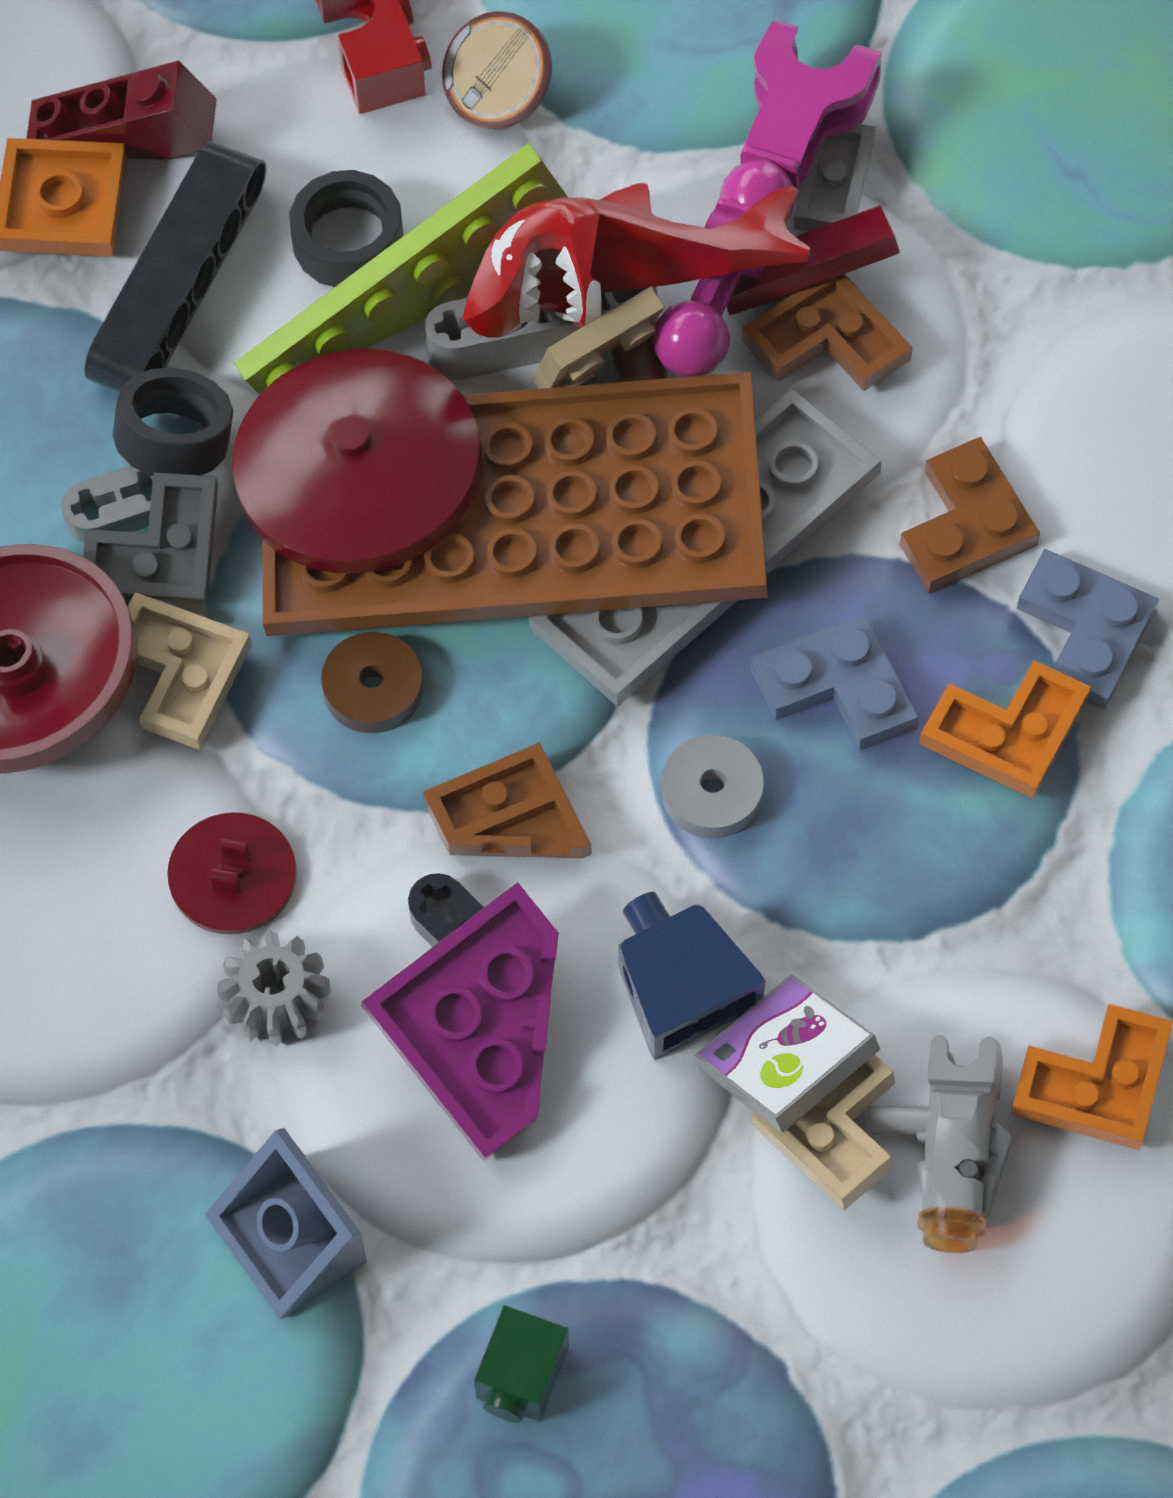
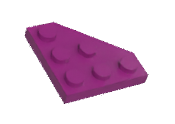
[361,882,559,1161]

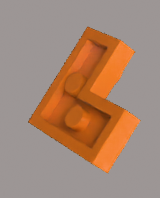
[919,660,1091,799]
[1010,1004,1173,1150]

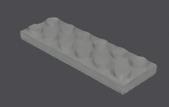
[529,388,881,707]

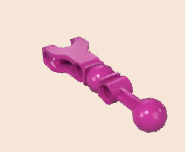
[652,20,882,377]

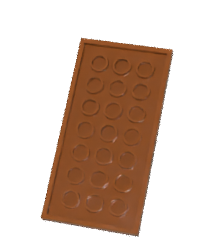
[262,372,768,636]

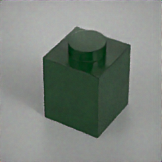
[474,1305,569,1423]

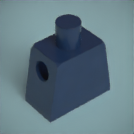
[618,892,765,1061]

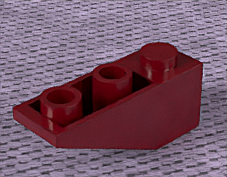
[26,60,217,160]

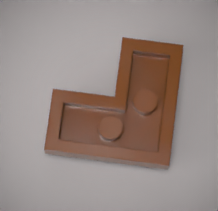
[741,274,913,391]
[900,436,1040,593]

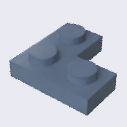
[1016,548,1159,710]
[750,613,918,750]

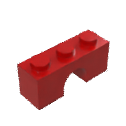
[315,0,432,115]

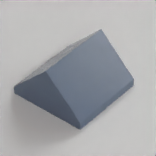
[205,1128,367,1319]

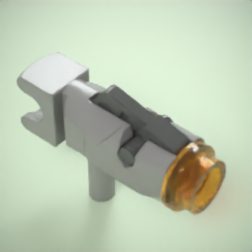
[866,1035,1013,1253]

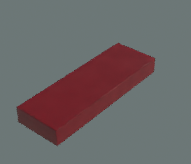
[726,205,900,315]

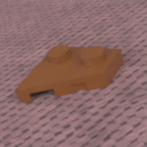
[423,742,592,858]

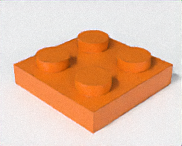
[0,138,127,257]

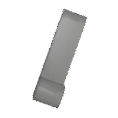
[425,287,657,380]

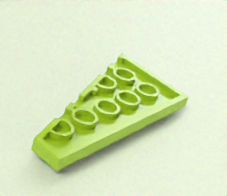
[234,143,568,394]

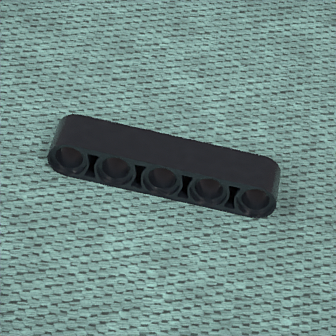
[84,141,266,391]

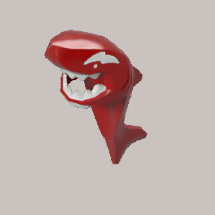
[462,183,811,338]

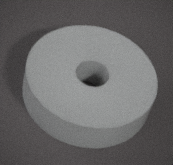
[661,735,764,838]

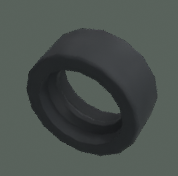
[289,170,403,287]
[113,368,234,476]

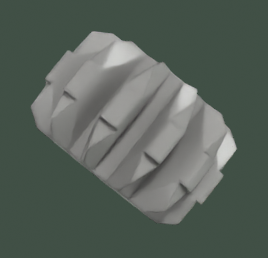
[217,930,331,1047]

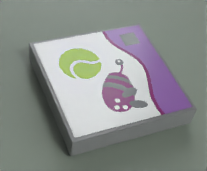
[694,974,881,1133]

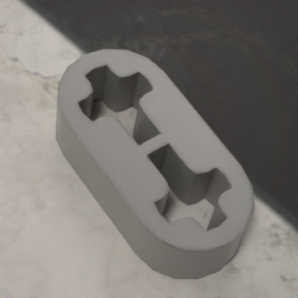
[61,466,153,543]

